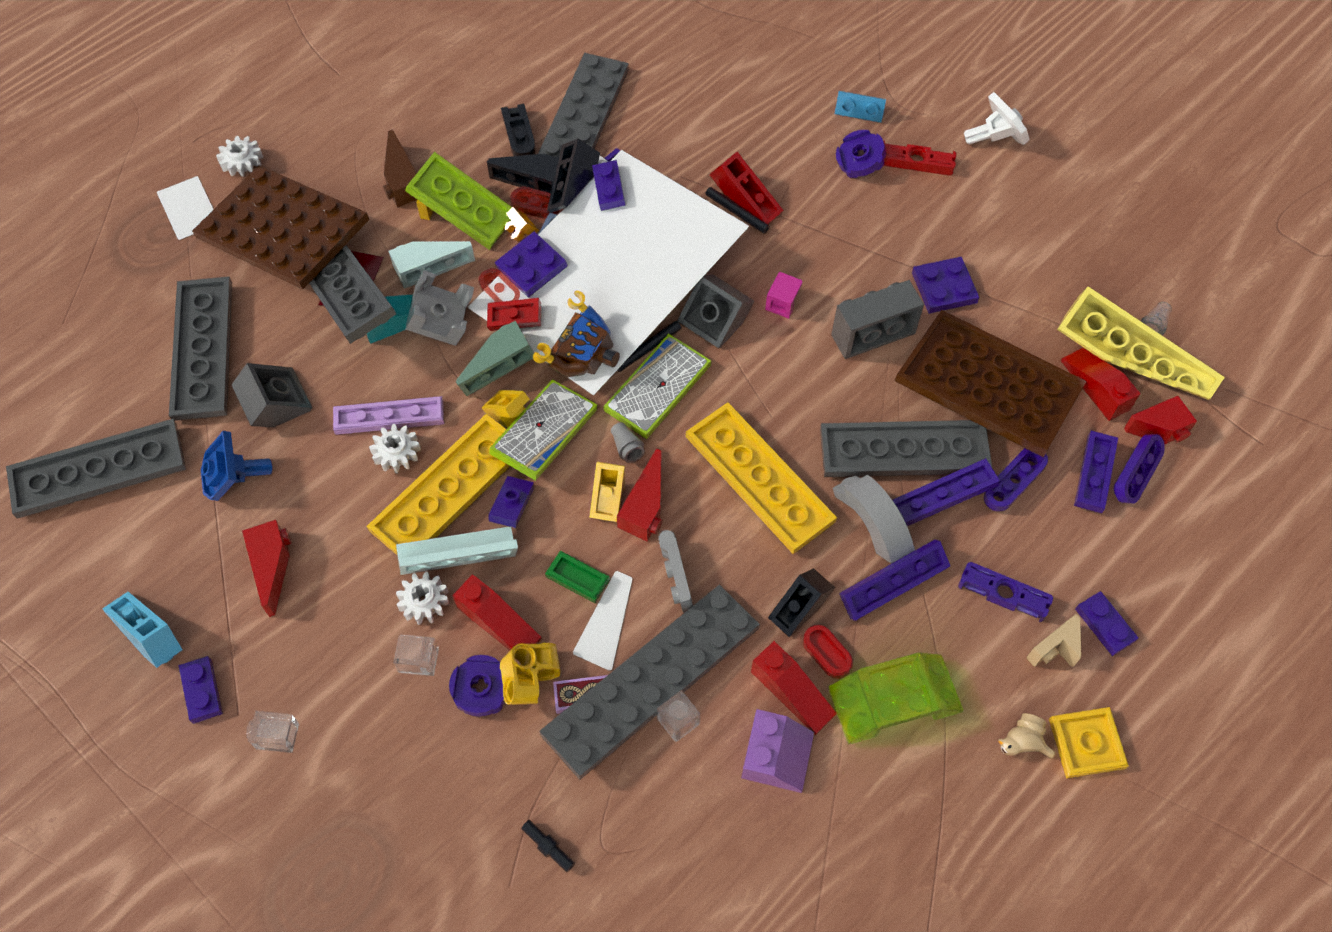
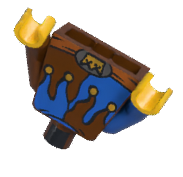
[533,290,620,377]

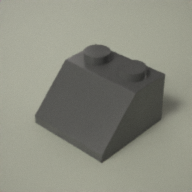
[677,274,755,348]
[232,363,312,427]

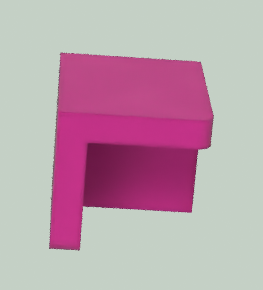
[765,272,802,319]

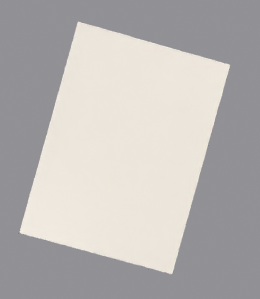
[468,150,749,395]

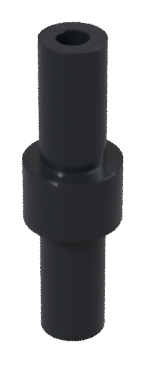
[521,820,575,872]

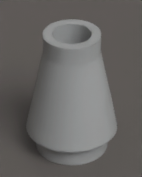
[611,422,644,463]

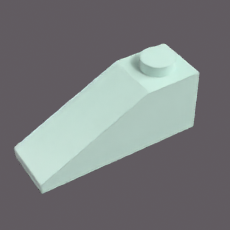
[389,241,475,289]

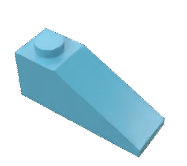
[102,592,183,668]

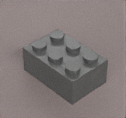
[831,280,924,359]

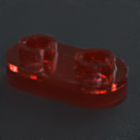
[510,187,559,219]
[478,268,520,302]

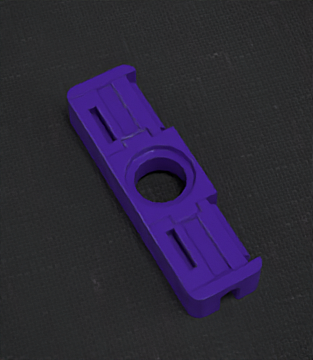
[958,562,1053,622]

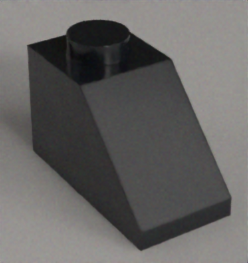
[768,568,835,637]

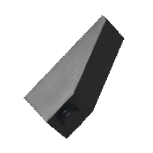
[547,138,600,213]
[487,154,559,196]

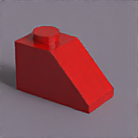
[1124,396,1197,444]

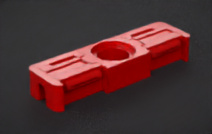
[883,141,957,176]

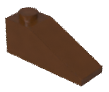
[383,129,417,208]

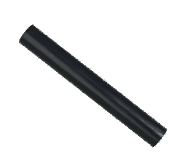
[705,187,770,234]
[617,320,681,372]

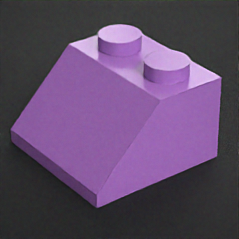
[741,709,814,793]

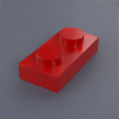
[487,298,541,331]

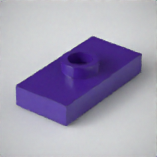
[489,476,534,528]

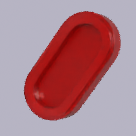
[803,625,853,679]

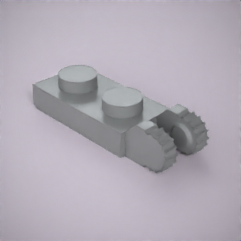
[658,530,693,613]

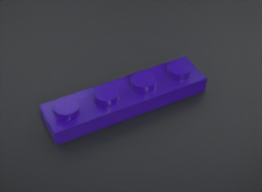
[892,458,1000,526]
[839,539,950,621]

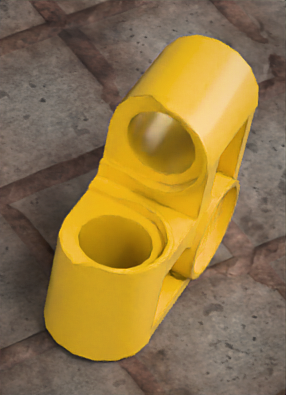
[500,643,561,705]

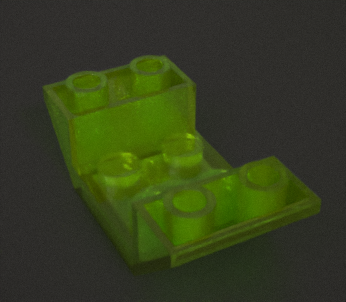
[828,652,964,745]

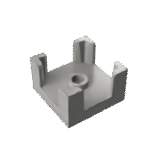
[405,270,474,346]

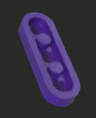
[1114,434,1165,504]
[984,448,1048,511]

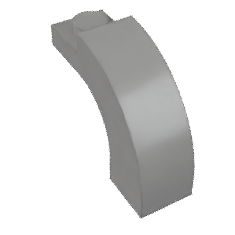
[833,475,915,564]

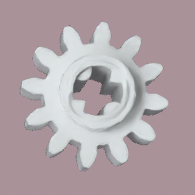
[216,136,263,177]
[369,424,421,473]
[396,572,449,625]

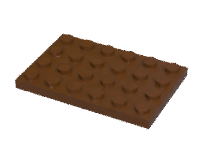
[192,165,370,289]
[895,310,1086,458]

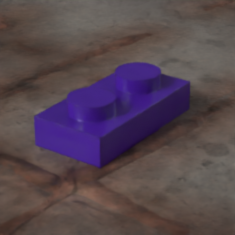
[592,160,626,211]
[1075,591,1138,656]
[178,656,223,724]

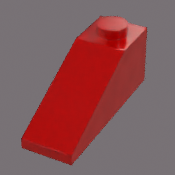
[709,151,784,224]
[1061,348,1141,421]
[617,448,663,542]
[242,520,291,617]
[452,574,542,650]
[751,641,837,735]

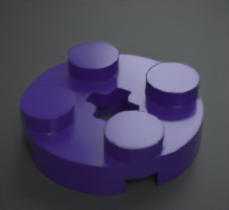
[836,130,886,178]
[449,655,505,717]

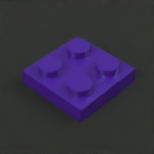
[495,231,568,298]
[912,256,979,314]

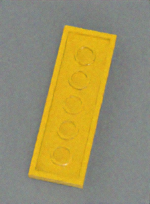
[686,402,837,554]
[367,414,510,555]

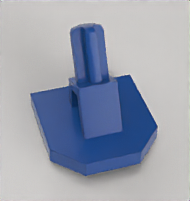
[201,431,273,501]

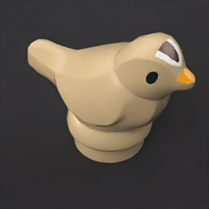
[998,713,1055,758]

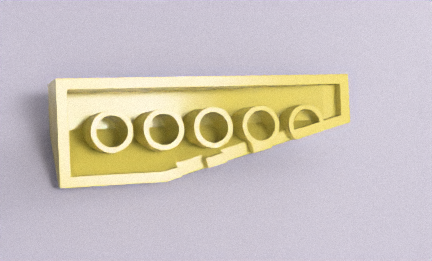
[1057,287,1225,400]

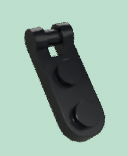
[501,103,536,156]

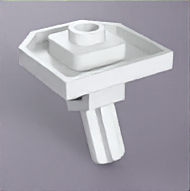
[964,92,1029,145]

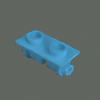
[834,91,886,122]

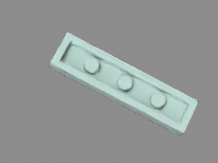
[396,527,518,575]

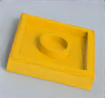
[1049,707,1129,779]

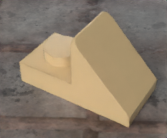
[1027,614,1081,667]

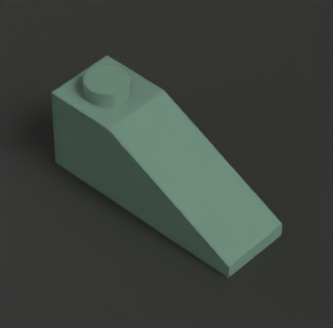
[456,321,534,396]

